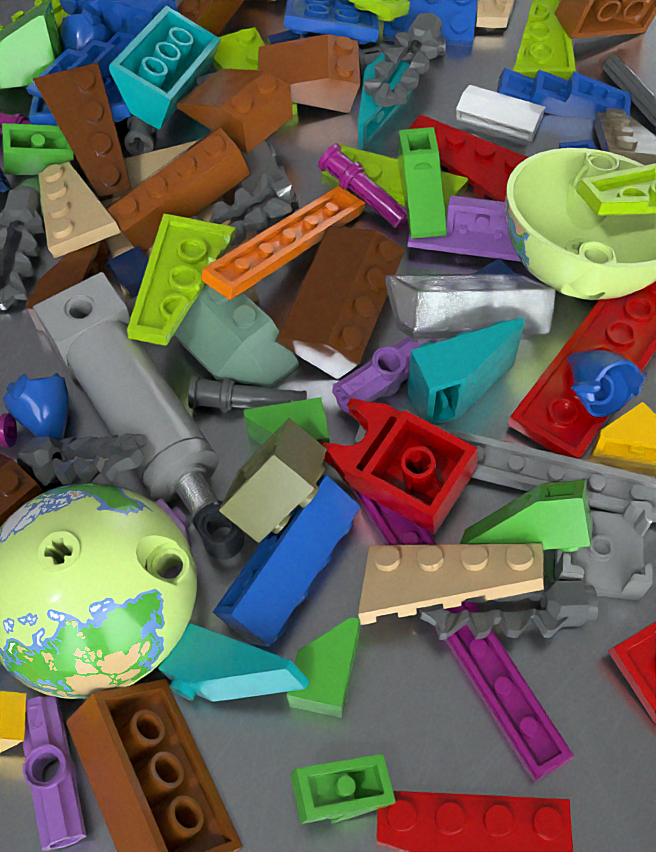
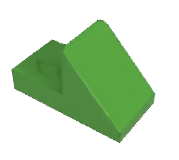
[290,754,396,824]

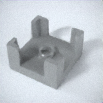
[554,501,653,601]

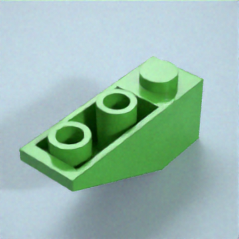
[398,127,447,239]
[460,480,593,552]

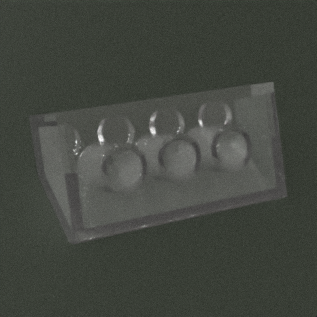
[385,273,556,344]

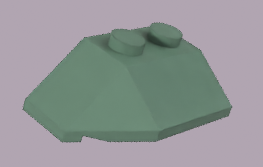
[173,284,299,388]

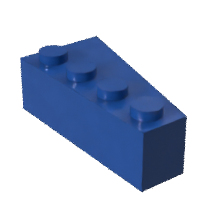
[60,0,178,37]

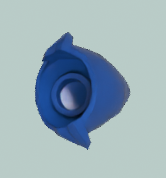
[61,9,112,52]
[568,350,647,417]
[3,373,69,441]

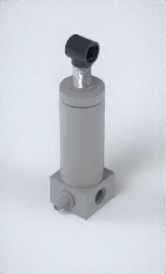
[33,272,244,560]

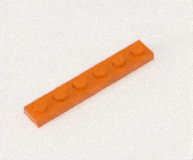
[201,186,365,300]

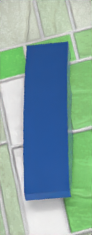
[26,31,136,98]
[497,68,631,120]

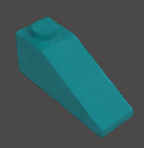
[358,53,412,149]
[158,622,310,702]

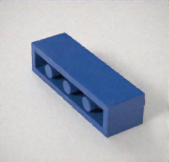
[212,475,361,647]

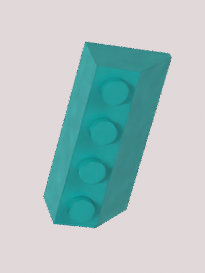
[109,5,221,130]

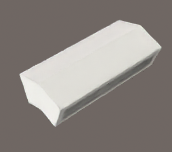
[456,85,545,142]

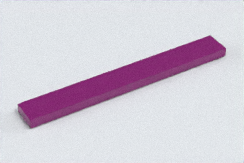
[351,488,575,783]

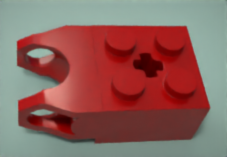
[320,398,477,535]

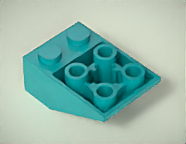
[407,317,525,425]

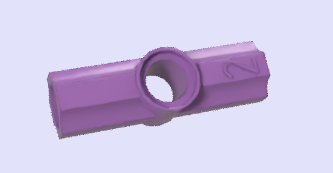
[332,330,436,413]
[22,696,87,851]

